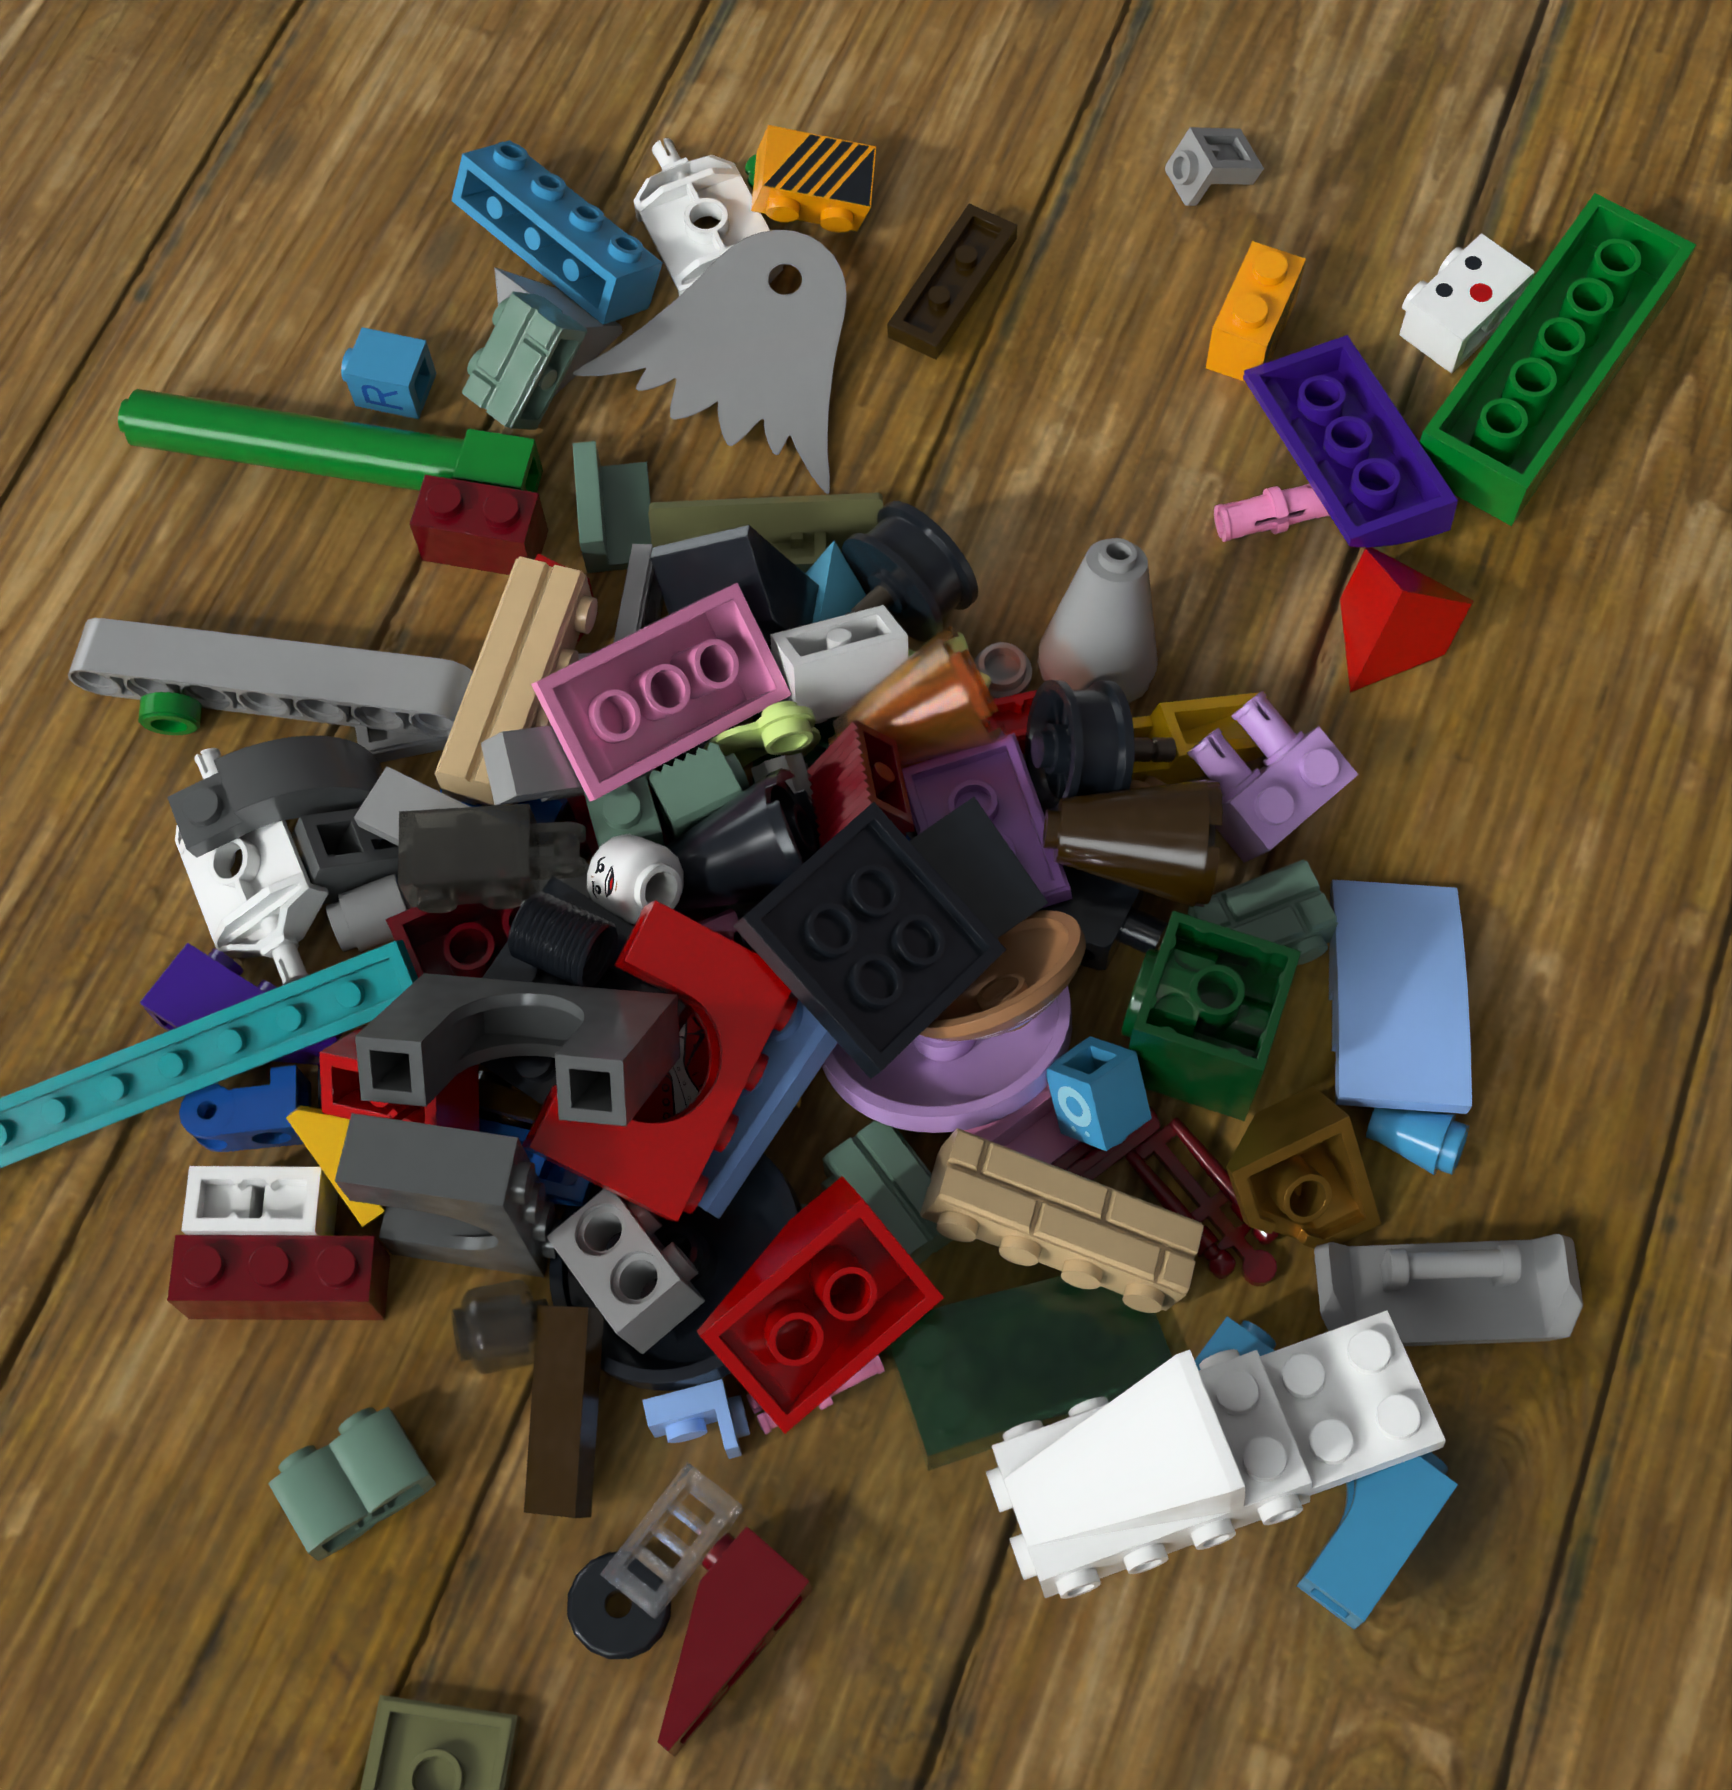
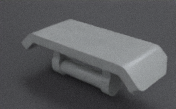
[1314,1234,1583,1346]

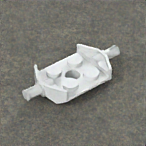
[634,138,783,296]
[175,748,329,985]

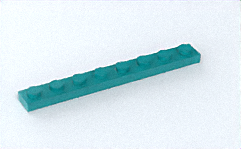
[0,939,418,1169]

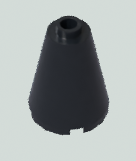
[665,768,821,912]

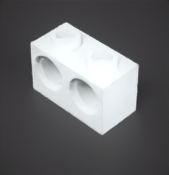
[181,1166,338,1236]

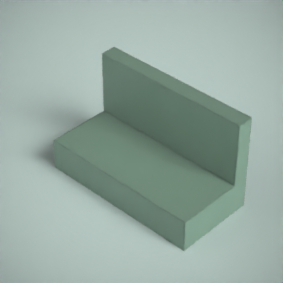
[572,441,652,573]

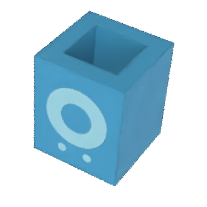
[1046,1036,1152,1151]

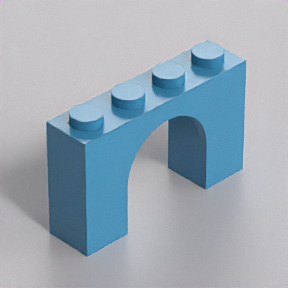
[1194,1316,1458,1630]

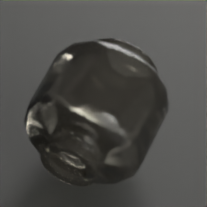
[451,1280,549,1374]

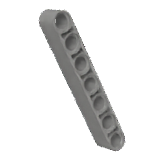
[68,618,473,738]

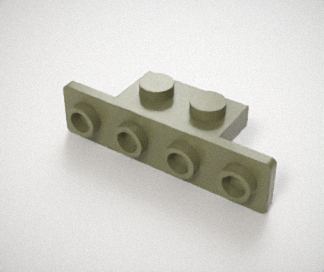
[648,493,883,573]

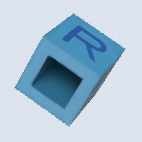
[341,327,437,419]

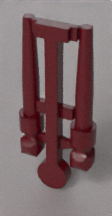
[1125,1117,1279,1286]

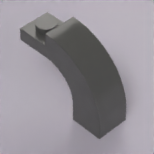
[167,736,383,858]

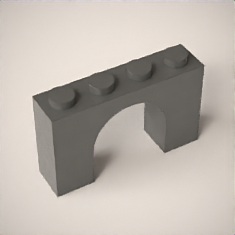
[355,973,680,1126]
[335,1113,563,1278]

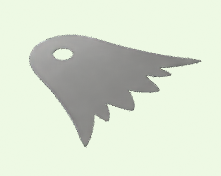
[572,230,846,494]

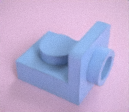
[642,1379,750,1459]

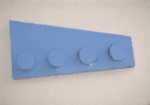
[698,991,837,1218]

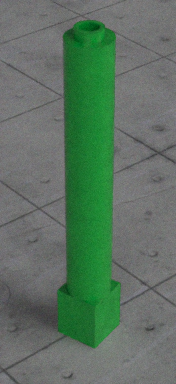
[118,389,543,493]

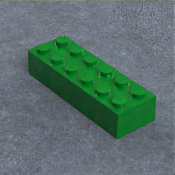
[1419,193,1696,526]

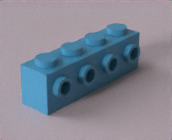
[451,140,663,325]

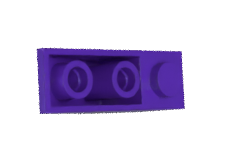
[140,943,343,1065]

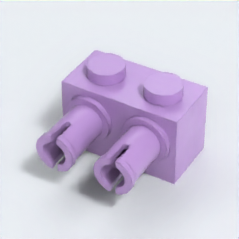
[1187,691,1359,863]

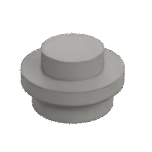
[972,642,1032,699]

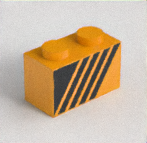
[751,125,876,233]
[1206,241,1306,382]

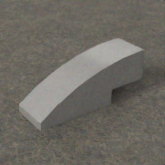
[481,726,655,806]

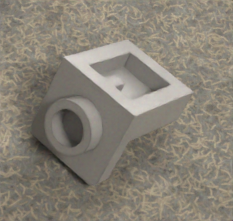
[1165,127,1264,206]

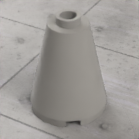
[1037,538,1158,703]

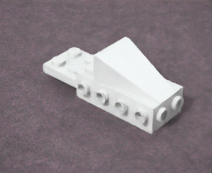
[986,1310,1446,1599]

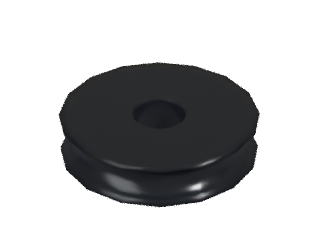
[567,1552,671,1659]

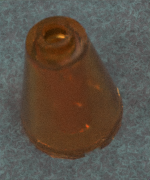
[828,626,1008,766]

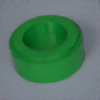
[138,692,202,735]

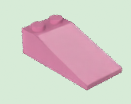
[531,583,792,801]

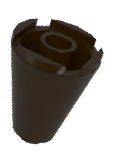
[1043,779,1223,907]

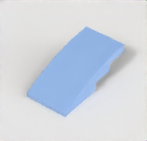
[1329,879,1472,1114]

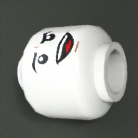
[587,834,684,925]

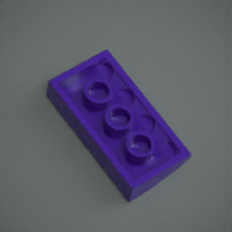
[1243,335,1458,548]

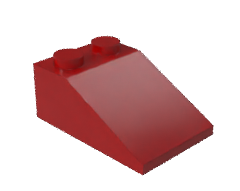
[697,1176,944,1434]

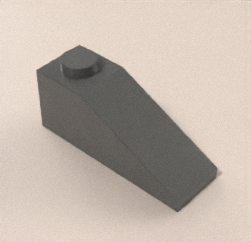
[291,808,442,905]

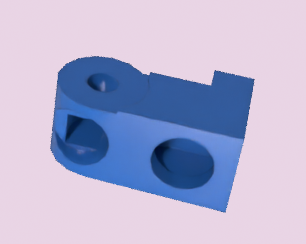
[179,1065,311,1152]

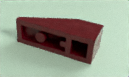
[658,1526,813,1757]

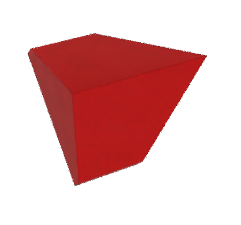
[1340,547,1474,693]

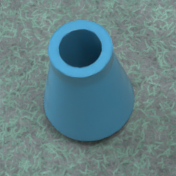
[1366,1108,1469,1176]

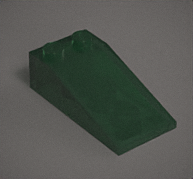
[886,1276,1172,1471]

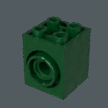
[1121,911,1301,1121]

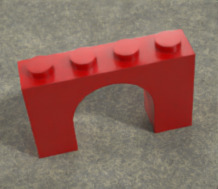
[522,900,798,1222]

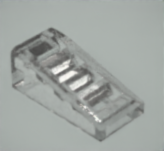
[600,1462,744,1619]

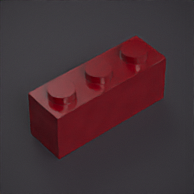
[167,1235,390,1320]

